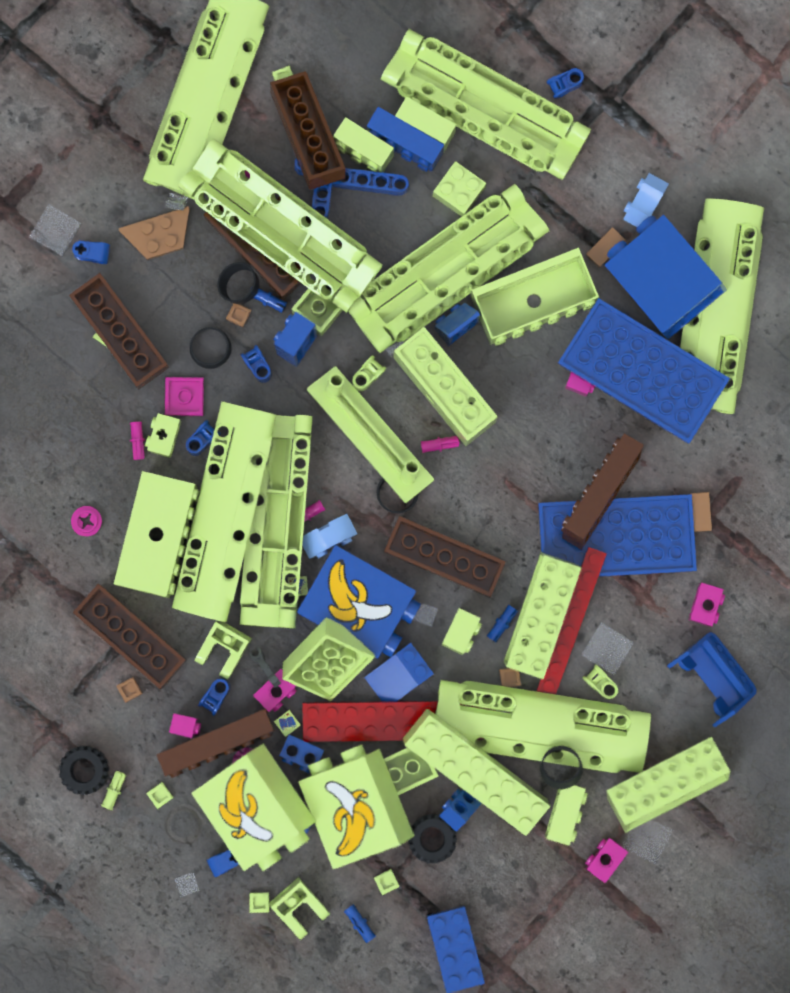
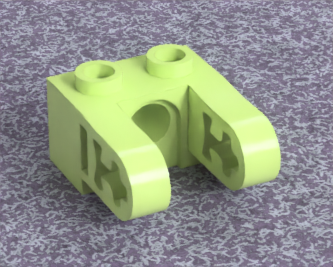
[194,620,252,680]
[269,877,330,940]

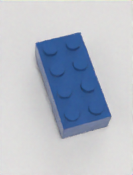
[367,107,444,172]
[274,312,317,367]
[427,905,485,993]

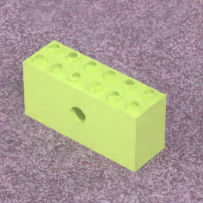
[470,248,599,346]
[394,327,498,446]
[114,471,199,599]
[504,552,581,679]
[607,737,730,833]

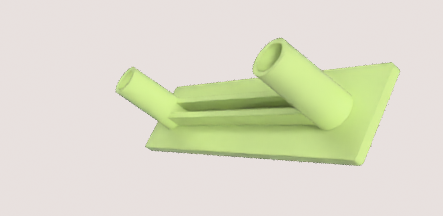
[307,367,434,503]

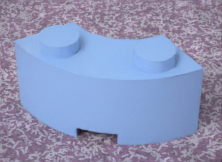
[623,173,669,227]
[302,514,357,559]

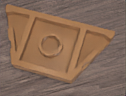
[119,207,190,260]

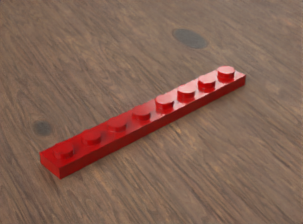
[536,547,607,695]

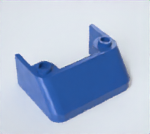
[667,632,757,728]

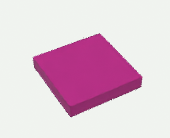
[165,377,204,416]

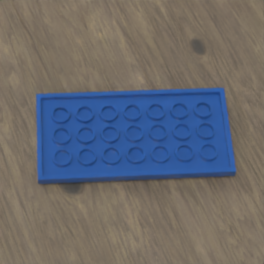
[558,298,730,444]
[538,494,697,577]

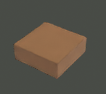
[226,303,252,328]
[499,668,521,687]
[117,677,143,703]

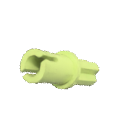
[101,771,126,810]

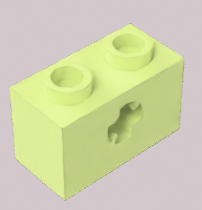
[145,413,181,458]

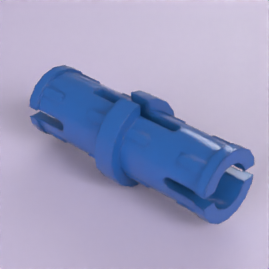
[254,288,287,313]
[487,604,518,643]
[344,904,376,943]

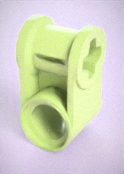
[352,355,387,392]
[582,664,618,700]

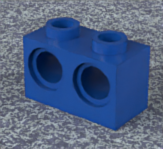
[279,734,325,774]
[439,788,482,832]

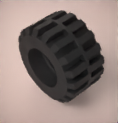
[58,746,110,795]
[408,814,457,864]

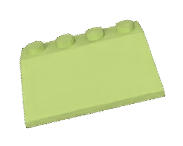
[282,618,375,701]

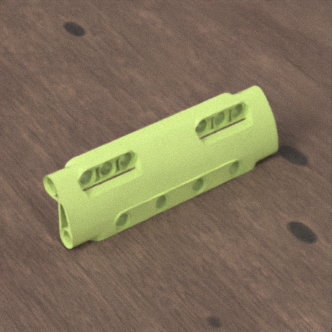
[143,0,269,200]
[381,29,591,180]
[178,139,383,313]
[348,184,549,353]
[680,198,764,414]
[172,401,276,622]
[240,415,313,628]
[435,680,651,773]

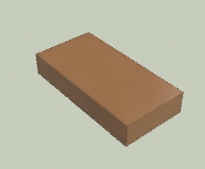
[586,227,626,268]
[691,492,712,532]

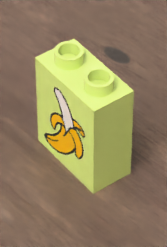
[191,744,316,871]
[298,745,414,869]

